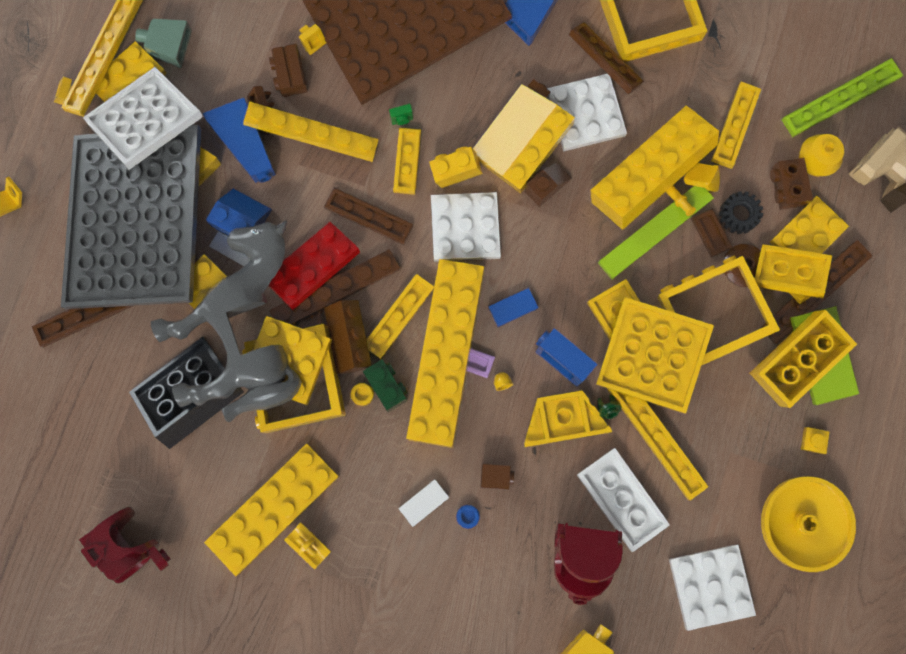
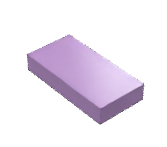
[467,348,495,378]

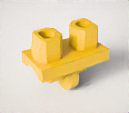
[284,522,332,570]

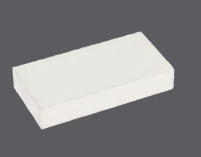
[398,480,449,527]

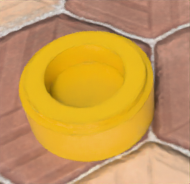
[351,383,374,406]

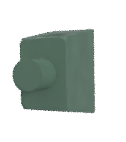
[135,19,192,68]

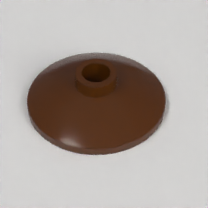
[723,244,761,287]

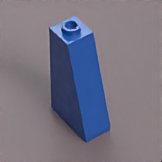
[505,0,558,46]
[203,98,276,183]

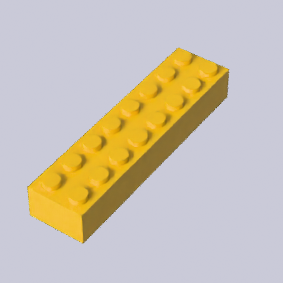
[406,259,485,448]

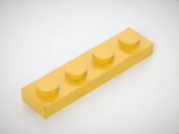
[711,81,761,169]
[366,274,434,360]

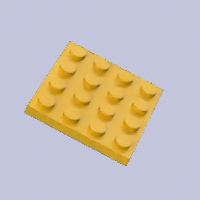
[596,297,714,414]

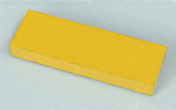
[393,128,421,194]

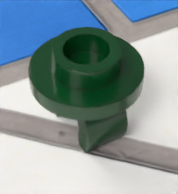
[598,394,621,419]

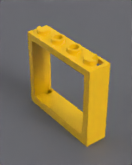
[600,0,707,62]
[657,255,780,366]
[242,324,346,433]

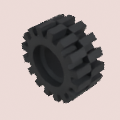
[719,191,764,234]

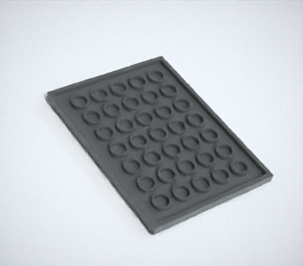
[61,125,201,309]

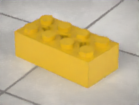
[749,310,857,408]

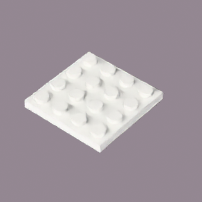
[83,67,203,170]

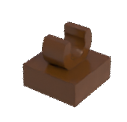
[247,86,275,108]

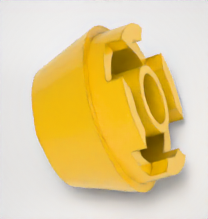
[799,134,844,177]

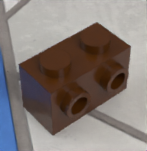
[770,158,813,210]

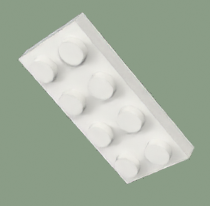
[577,448,670,552]

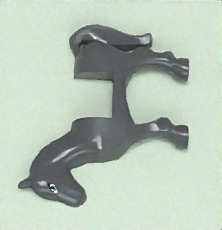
[151,220,302,422]

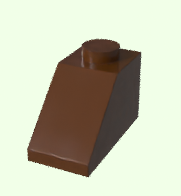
[525,163,572,207]

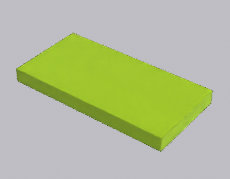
[790,306,859,405]

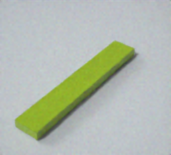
[781,58,904,138]
[598,186,714,279]

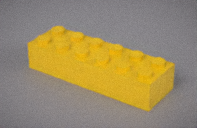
[590,105,719,230]

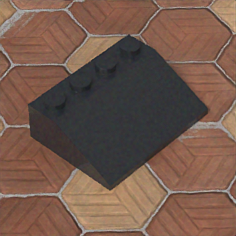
[129,337,244,449]

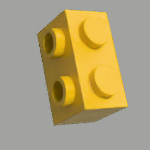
[429,146,483,188]

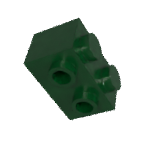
[363,359,408,412]

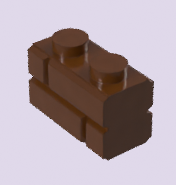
[269,44,308,97]

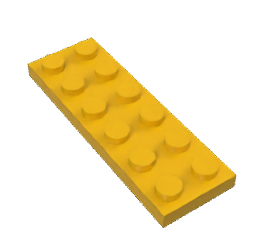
[204,443,339,577]

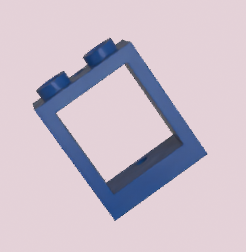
[535,328,598,387]

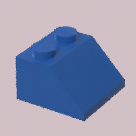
[206,189,272,236]

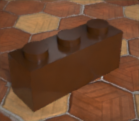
[324,300,372,374]

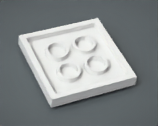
[547,74,627,151]
[431,192,501,262]
[669,545,756,631]

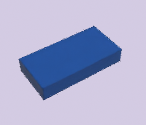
[488,288,539,327]

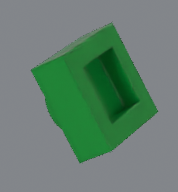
[389,103,413,125]

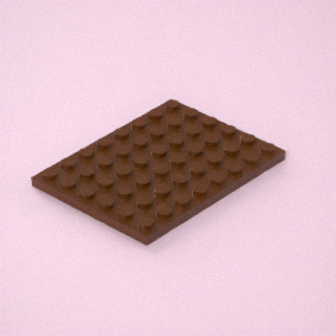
[302,0,512,105]

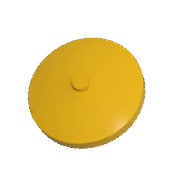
[761,477,856,572]

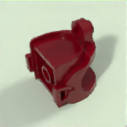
[79,507,171,584]
[554,523,623,605]

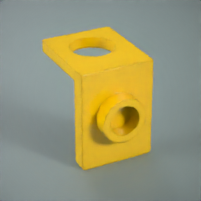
[0,177,22,217]

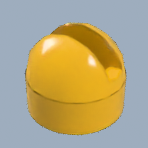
[494,372,513,391]

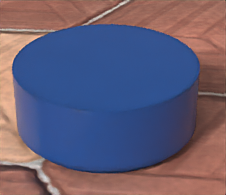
[456,505,480,529]

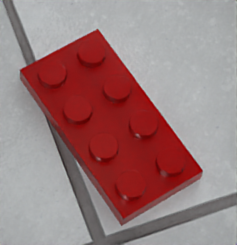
[268,222,360,310]

